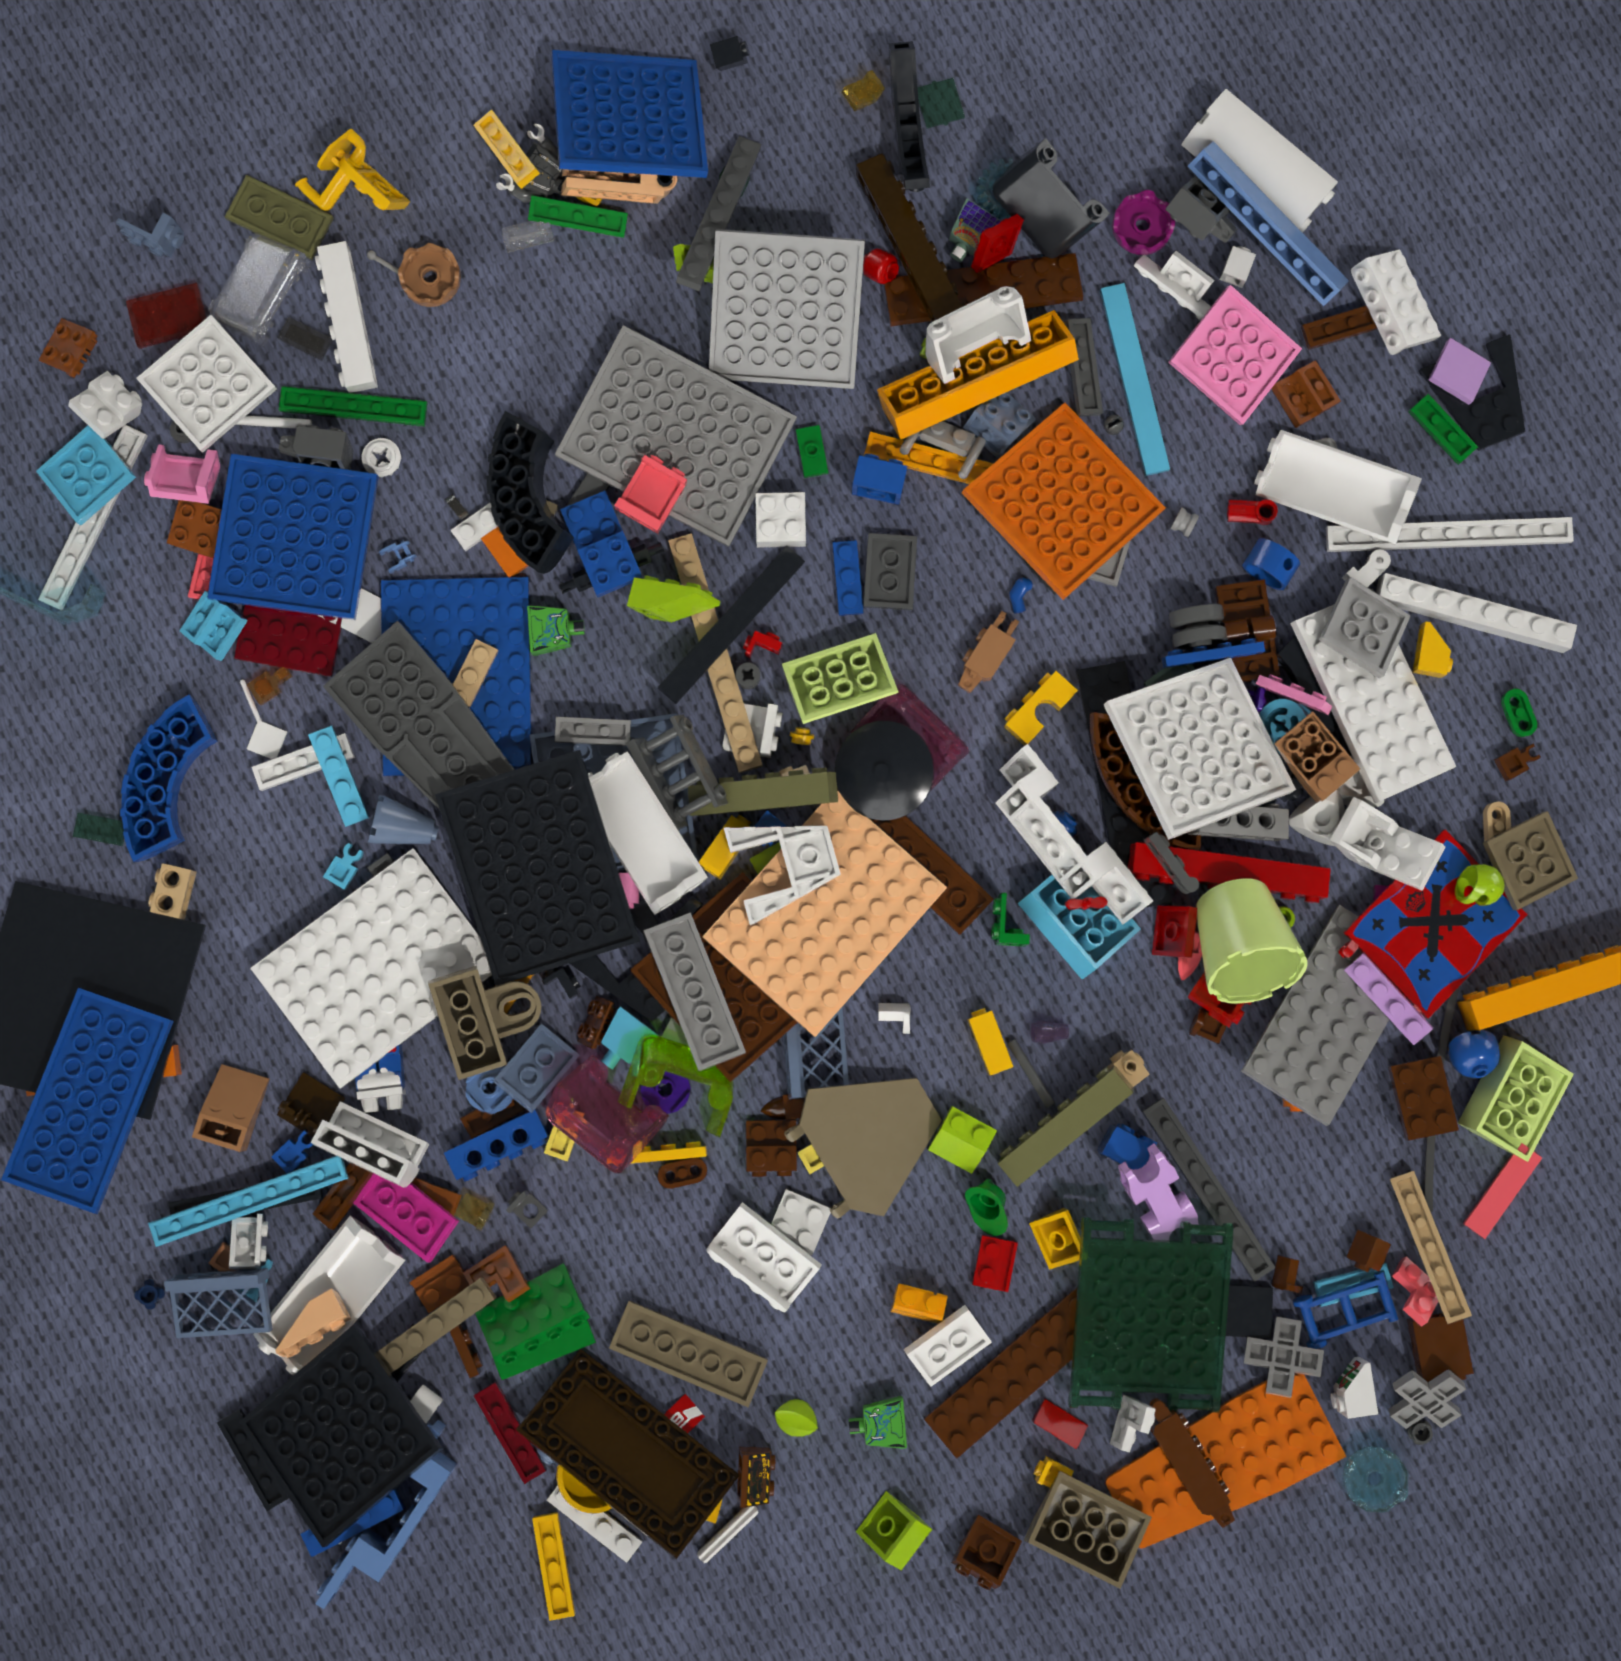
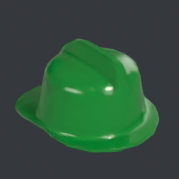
[965,1179,1008,1236]

